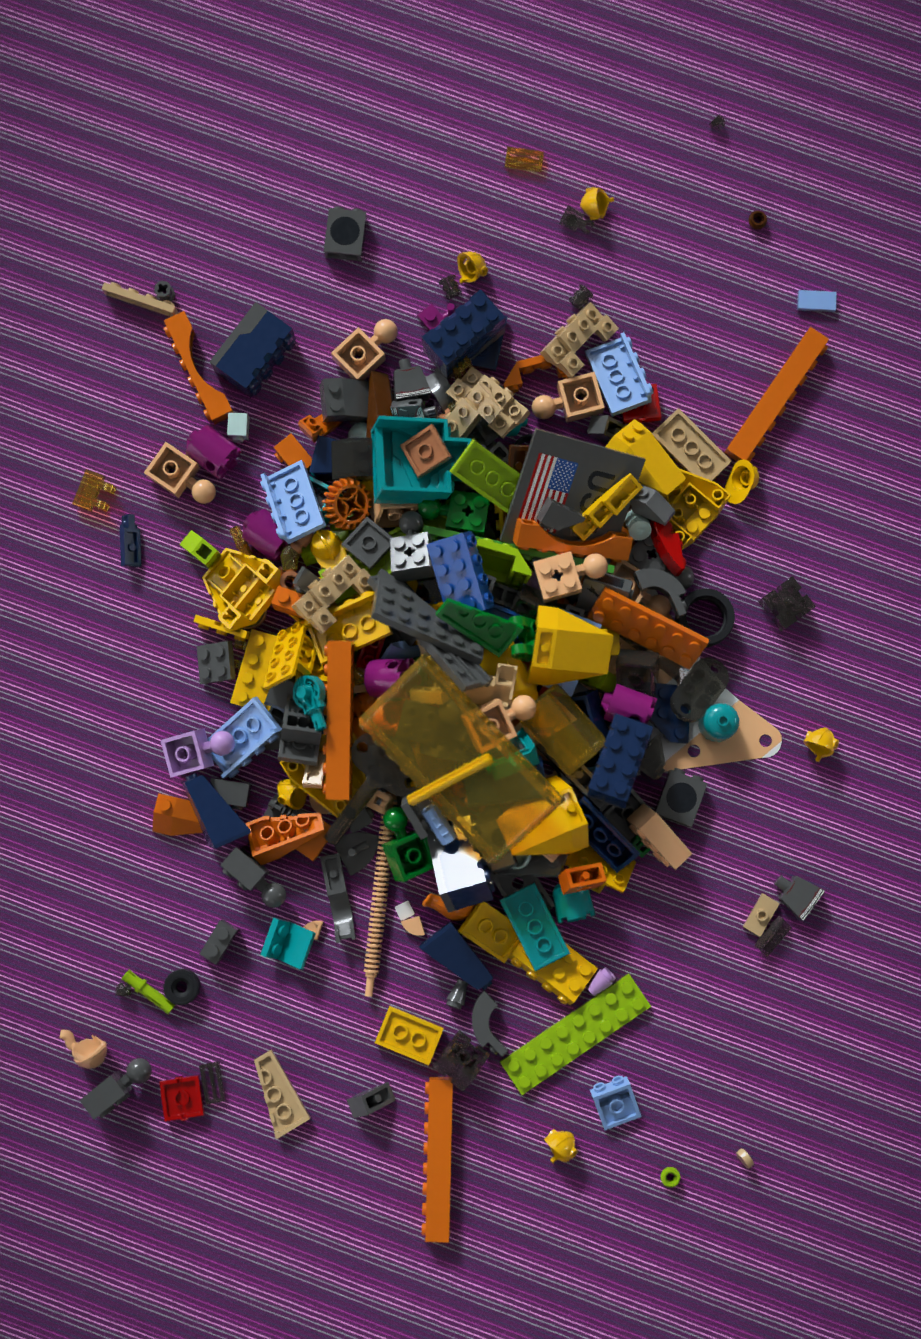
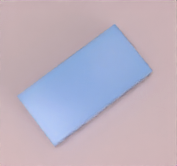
[797,290,837,312]

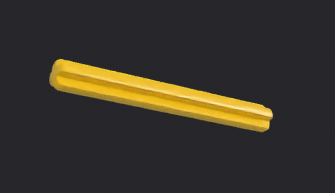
[407,753,494,806]

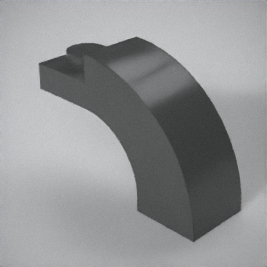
[633,569,687,619]
[472,990,507,1056]

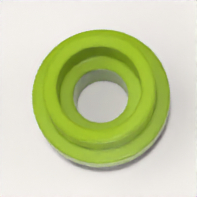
[660,1167,680,1187]

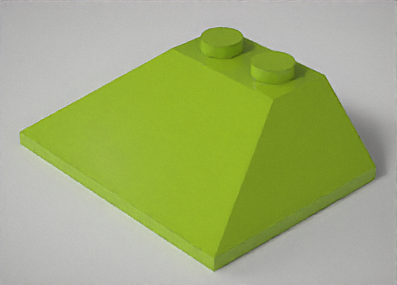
[476,538,532,591]

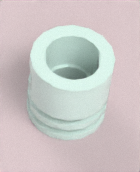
[625,510,652,540]

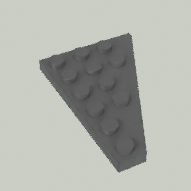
[371,569,484,665]

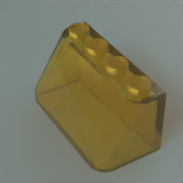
[520,684,606,776]

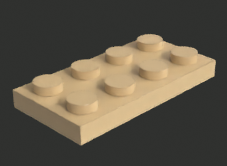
[652,408,732,481]

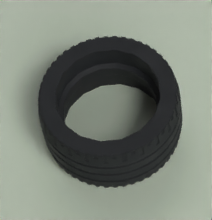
[675,588,735,647]

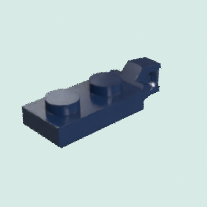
[120,514,141,568]

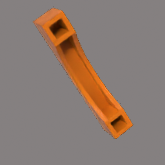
[164,311,234,425]
[512,518,633,562]

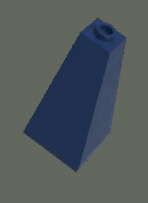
[309,435,373,482]
[182,773,251,849]
[419,921,493,990]

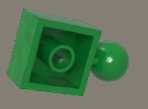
[418,490,490,538]
[382,807,434,882]

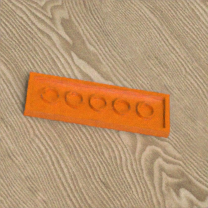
[587,587,709,670]

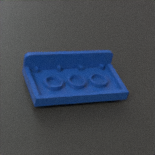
[426,531,494,610]

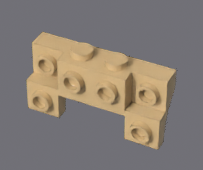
[540,302,619,378]
[446,366,530,439]
[444,382,504,438]
[291,555,372,634]
[434,663,518,709]

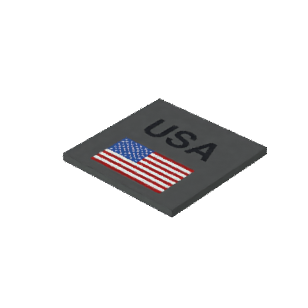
[500,428,646,564]

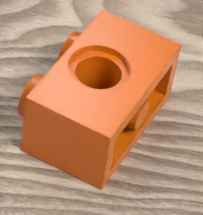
[558,862,607,895]

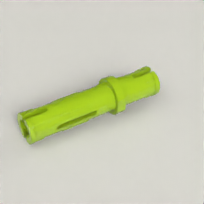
[121,969,176,1015]

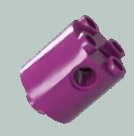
[186,425,242,480]
[242,508,295,562]
[364,659,422,698]
[600,684,657,725]

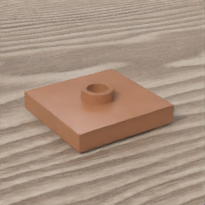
[400,424,452,479]

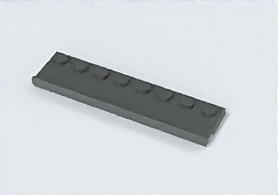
[367,575,492,692]

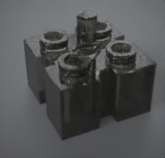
[758,576,816,632]
[432,1030,490,1091]

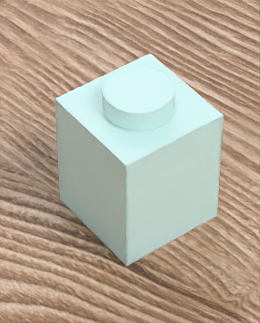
[227,413,250,443]

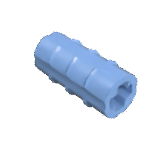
[421,803,457,846]

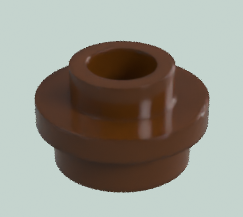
[748,211,767,230]

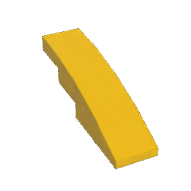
[569,473,643,541]

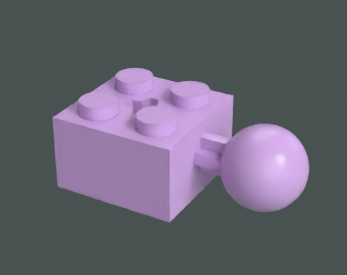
[160,729,235,778]

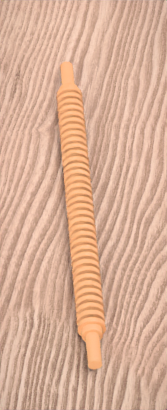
[363,778,398,997]

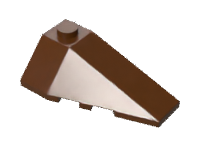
[366,371,394,446]

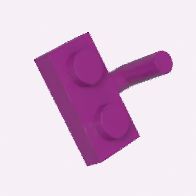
[417,303,455,331]

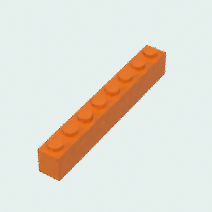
[724,327,829,462]
[322,640,354,800]
[421,1077,453,1243]

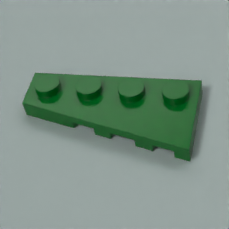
[436,598,524,657]

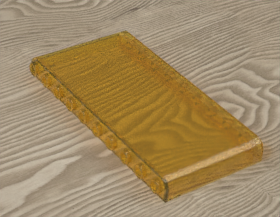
[358,653,565,864]

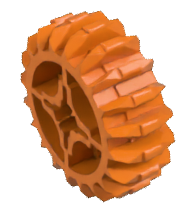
[322,478,372,530]

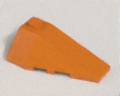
[152,793,237,836]
[246,813,325,865]

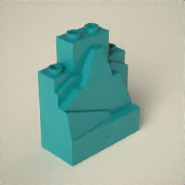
[371,416,471,504]

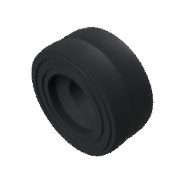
[163,969,200,1005]

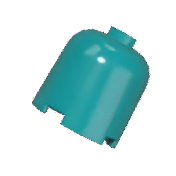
[698,703,740,742]
[552,883,596,924]

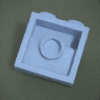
[590,1076,641,1130]

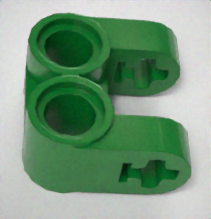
[508,616,537,662]

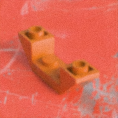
[503,355,574,393]
[298,414,343,443]

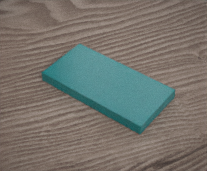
[500,883,570,971]

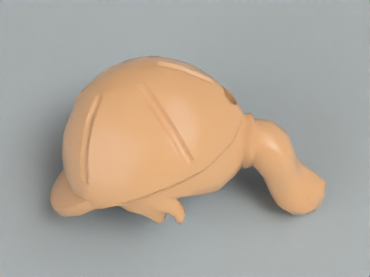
[59,1030,107,1069]

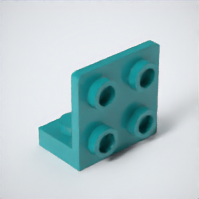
[260,917,315,970]

